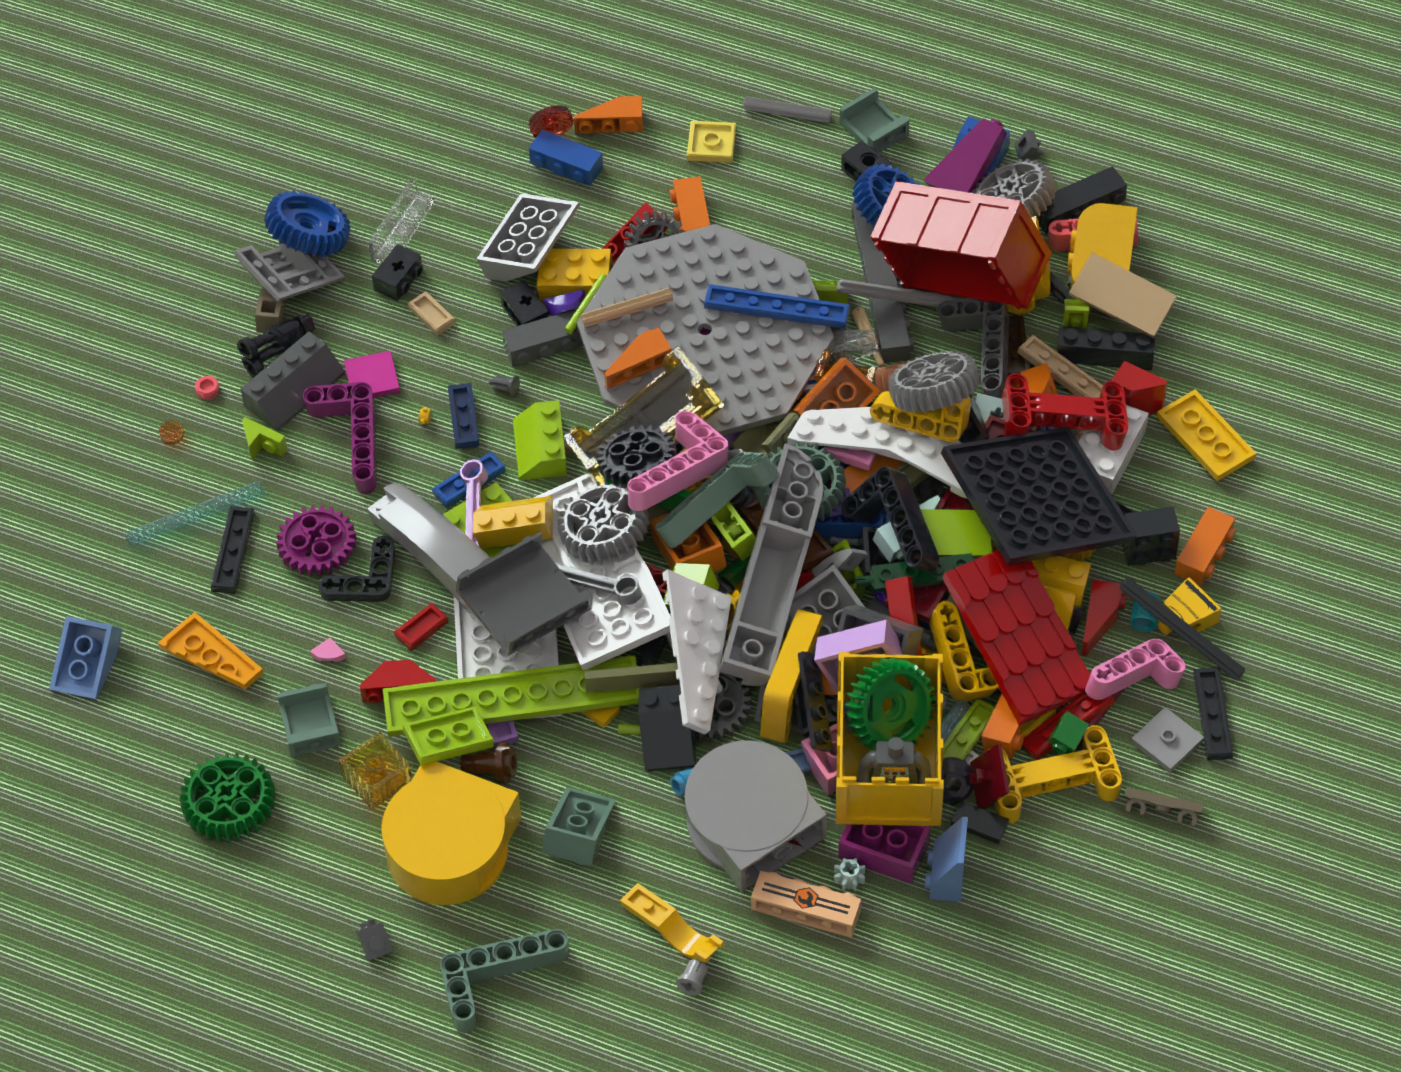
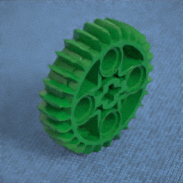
[180,752,276,843]

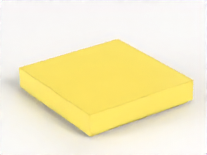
[687,121,736,163]

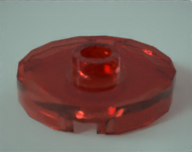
[528,105,574,138]

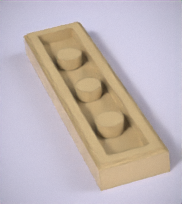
[1017,335,1103,398]

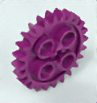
[276,505,357,577]

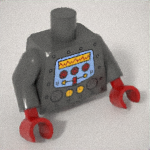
[857,737,931,784]

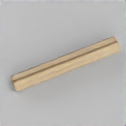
[581,288,673,327]

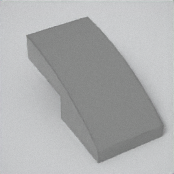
[812,548,868,577]

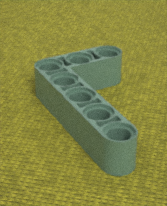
[655,452,779,548]
[440,929,570,1033]

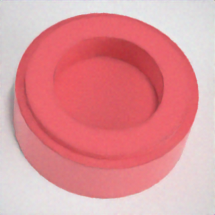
[195,376,220,400]

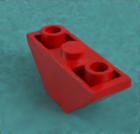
[360,660,436,703]

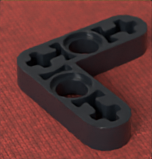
[318,536,395,602]

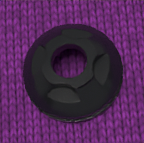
[941,757,975,804]

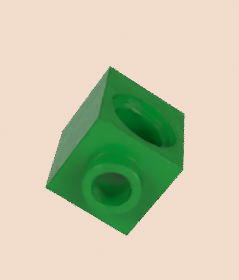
[1047,711,1089,755]

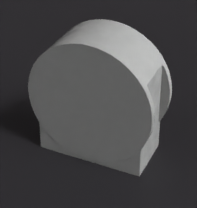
[685,740,827,892]

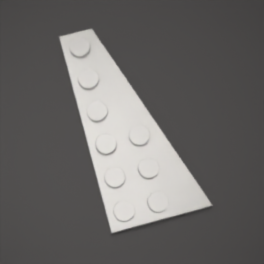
[663,569,732,734]

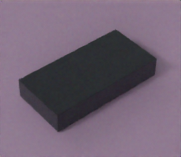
[951,801,1009,844]

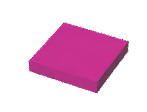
[344,351,400,398]

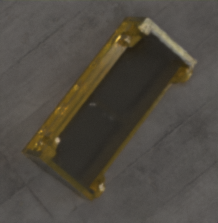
[563,346,725,485]

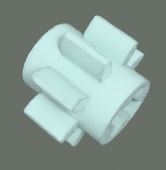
[834,858,865,891]

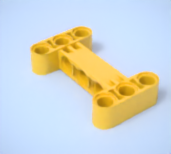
[988,725,1122,823]

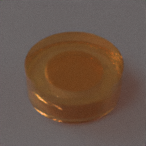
[159,420,184,445]

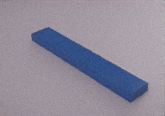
[704,284,850,329]

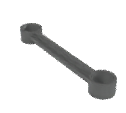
[556,564,642,605]

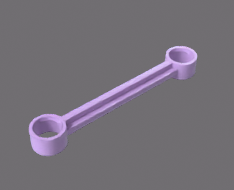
[460,459,488,547]

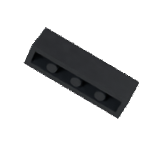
[1036,166,1127,234]
[1057,326,1155,370]

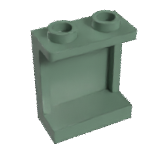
[839,88,909,153]
[277,683,341,757]

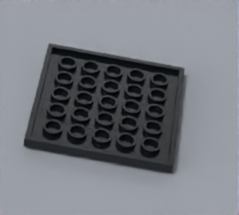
[941,426,1137,565]

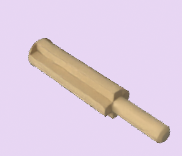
[851,307,885,368]

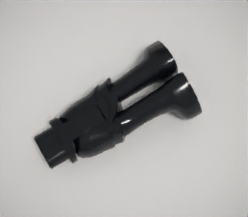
[237,314,315,378]

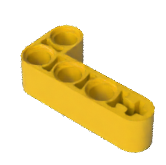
[870,391,971,443]
[929,601,999,702]

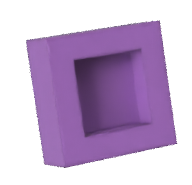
[487,721,519,749]

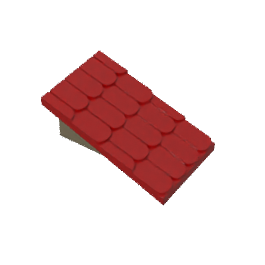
[943,550,1090,726]

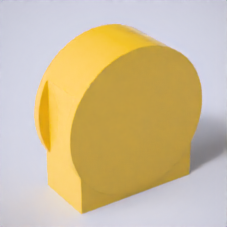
[382,762,522,905]

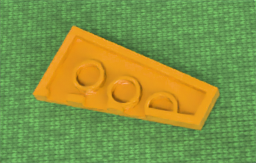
[158,612,264,690]

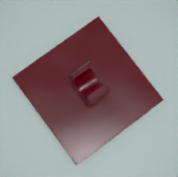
[969,744,1010,809]

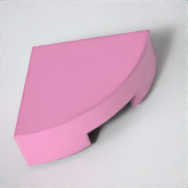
[310,638,346,662]

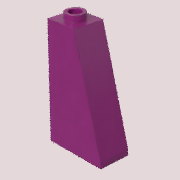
[924,118,1007,193]

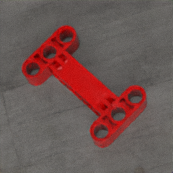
[1002,373,1128,450]

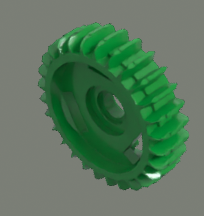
[845,658,936,750]

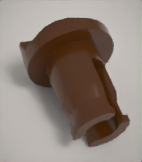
[460,742,517,783]

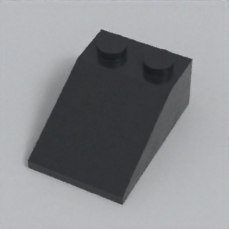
[638,685,696,771]

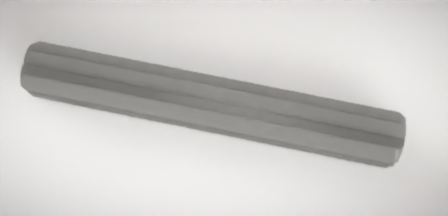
[743,96,832,123]

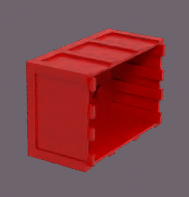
[870,181,1052,310]

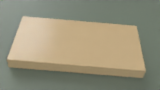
[1069,253,1177,338]

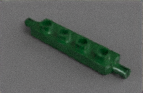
[855,553,975,593]

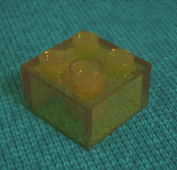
[338,732,413,810]

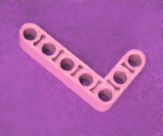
[628,411,728,511]

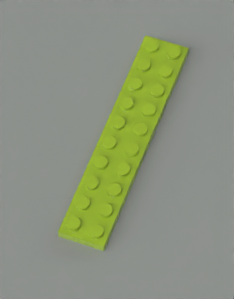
[383,655,640,737]

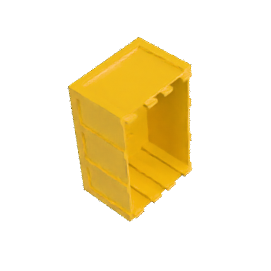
[836,652,944,826]

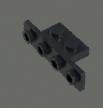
[794,651,833,752]

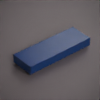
[432,452,506,509]

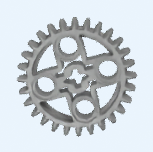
[972,159,1056,217]
[888,350,980,413]
[557,481,649,564]

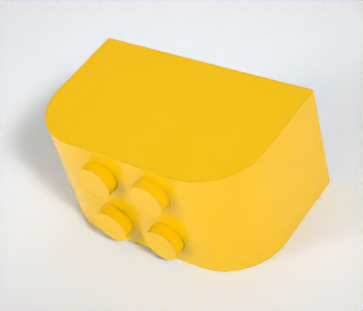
[1067,203,1138,308]

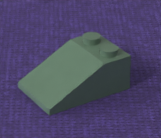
[542,787,616,866]

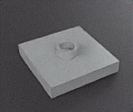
[1131,707,1204,773]

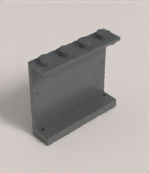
[456,532,593,656]

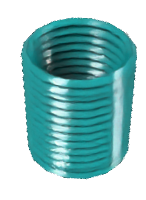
[1130,591,1162,632]

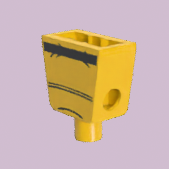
[1158,577,1221,635]

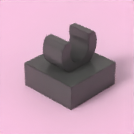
[1014,130,1044,162]

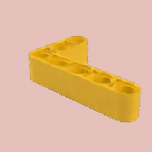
[760,609,823,744]

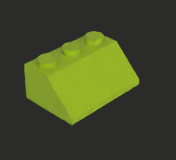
[513,400,567,481]

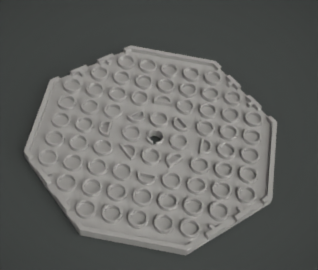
[577,224,834,436]

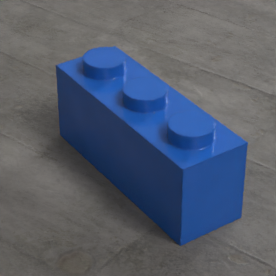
[529,130,603,186]

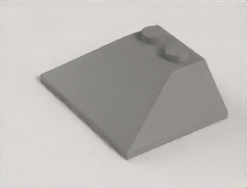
[233,244,345,302]

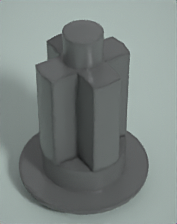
[489,375,520,397]

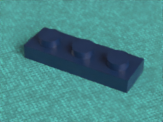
[448,383,479,449]

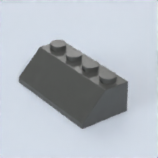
[240,332,345,431]

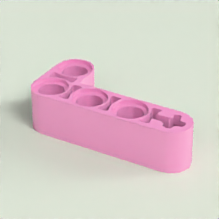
[1085,639,1186,700]

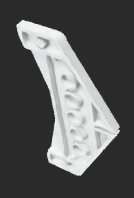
[787,407,968,499]

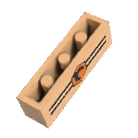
[751,871,861,938]

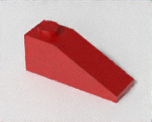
[1081,580,1127,656]

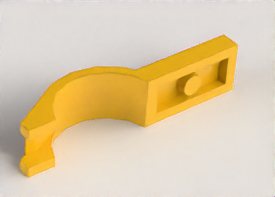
[620,883,724,963]

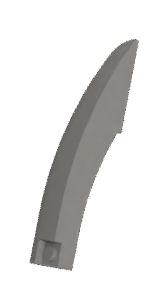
[719,443,823,686]
[367,483,533,654]

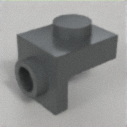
[355,919,393,961]

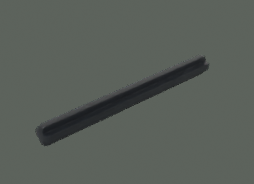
[1120,577,1245,680]

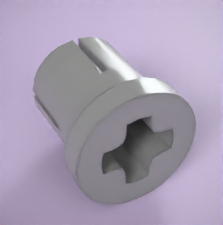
[676,960,708,996]

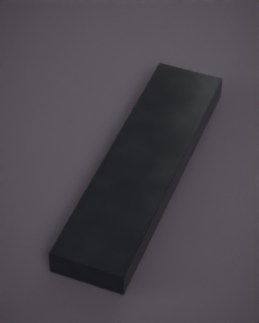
[210,506,255,594]
[1193,668,1233,761]

